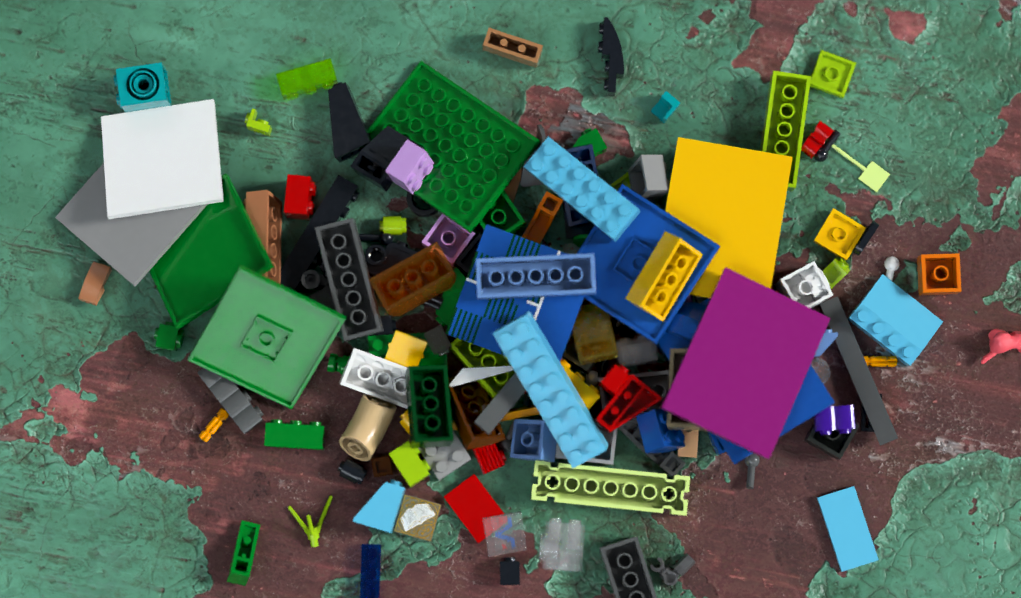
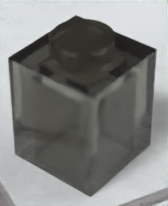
[424,325,452,357]

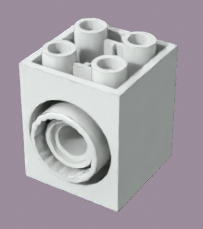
[775,261,833,308]

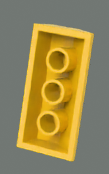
[625,231,703,321]

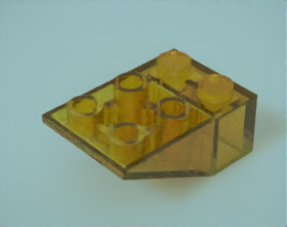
[572,304,618,365]

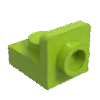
[245,108,272,136]
[822,257,850,289]

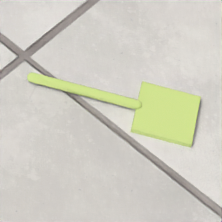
[832,144,890,193]

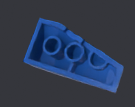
[665,302,707,342]

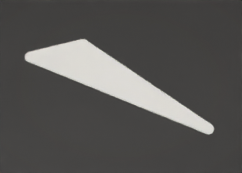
[450,366,514,387]

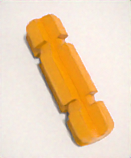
[864,356,897,367]
[199,408,229,442]

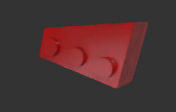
[595,374,663,433]

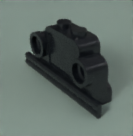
[365,241,443,310]

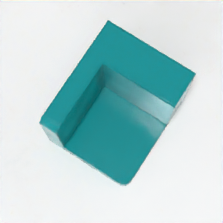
[651,91,680,124]

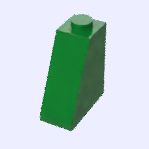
[435,267,466,327]

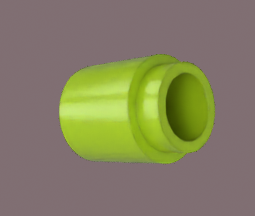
[379,216,407,235]

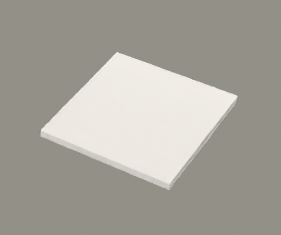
[101,99,224,219]

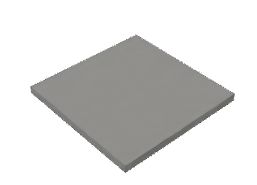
[55,163,208,287]

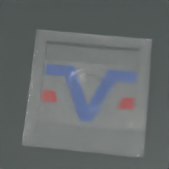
[482,511,527,557]

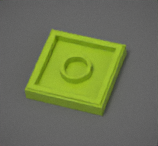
[810,50,856,99]

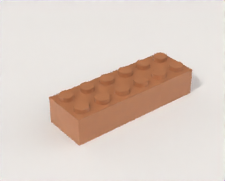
[244,190,282,284]

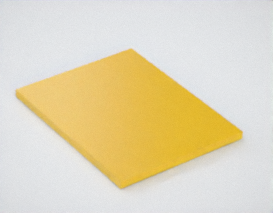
[665,137,793,298]

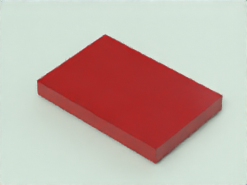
[444,474,508,543]

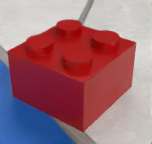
[284,174,316,220]

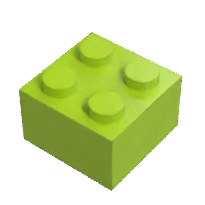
[389,441,431,488]

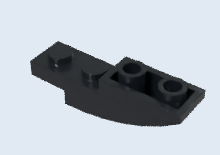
[598,17,624,96]

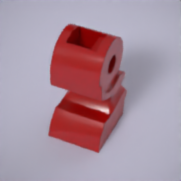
[801,121,834,159]

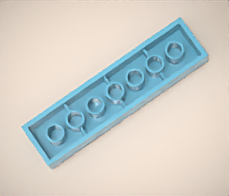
[493,311,609,468]

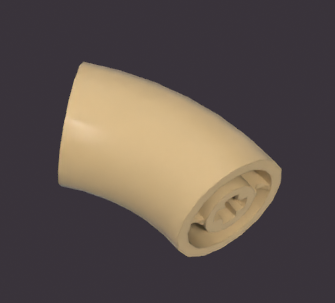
[339,394,397,461]

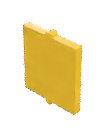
[385,330,428,367]

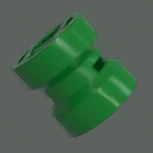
[327,353,349,374]

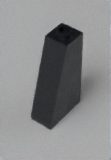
[328,82,372,163]

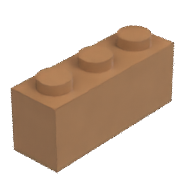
[483,28,543,68]

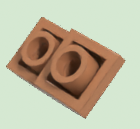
[79,261,112,306]

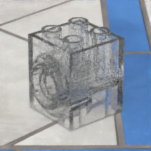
[539,518,585,572]

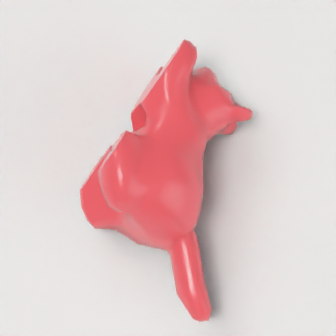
[980,329,1021,364]

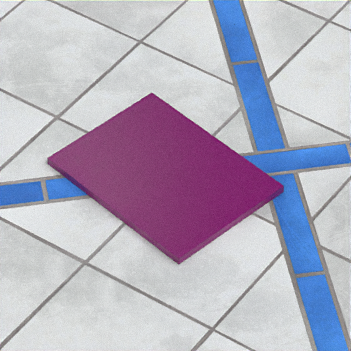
[661,267,831,460]

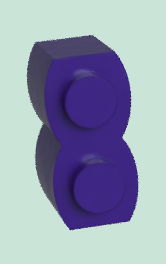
[814,405,856,435]

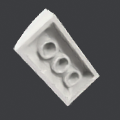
[339,348,408,409]

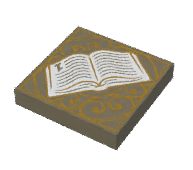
[394,494,442,542]

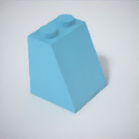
[353,480,406,533]

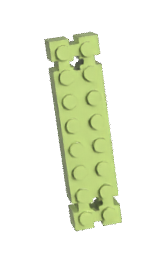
[531,460,690,516]

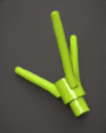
[288,495,333,547]

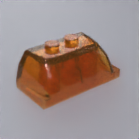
[369,242,456,316]

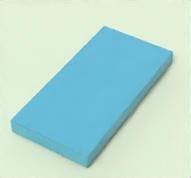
[817,486,879,572]

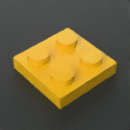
[813,208,866,261]

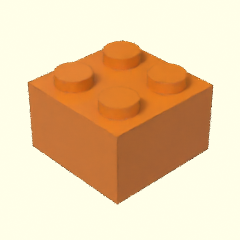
[917,253,962,295]

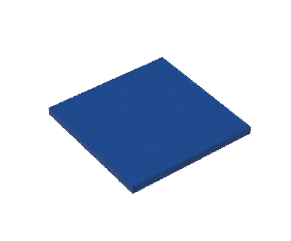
[576,184,720,345]

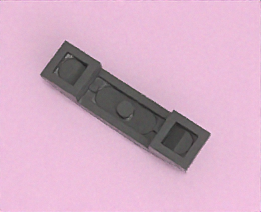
[618,417,686,478]

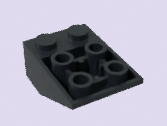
[350,126,419,192]

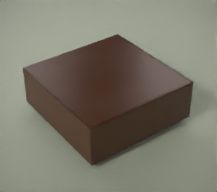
[371,455,393,478]

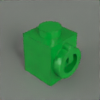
[154,321,184,351]

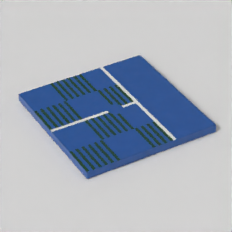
[446,224,596,362]

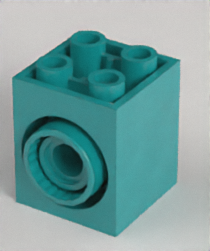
[113,62,172,112]

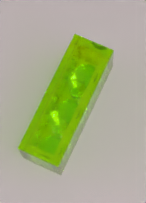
[276,58,338,100]

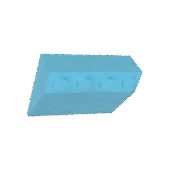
[847,274,943,366]

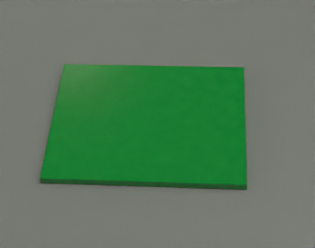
[368,61,540,233]

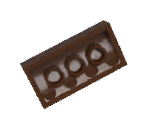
[448,377,506,449]

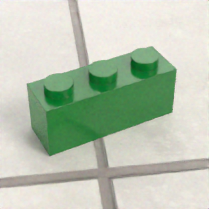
[264,419,325,450]

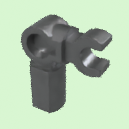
[650,553,696,586]

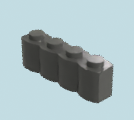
[197,368,264,434]

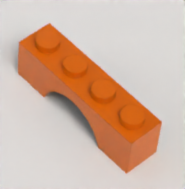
[522,191,563,244]

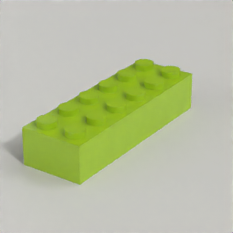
[760,71,811,192]

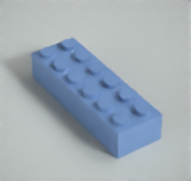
[476,253,596,300]

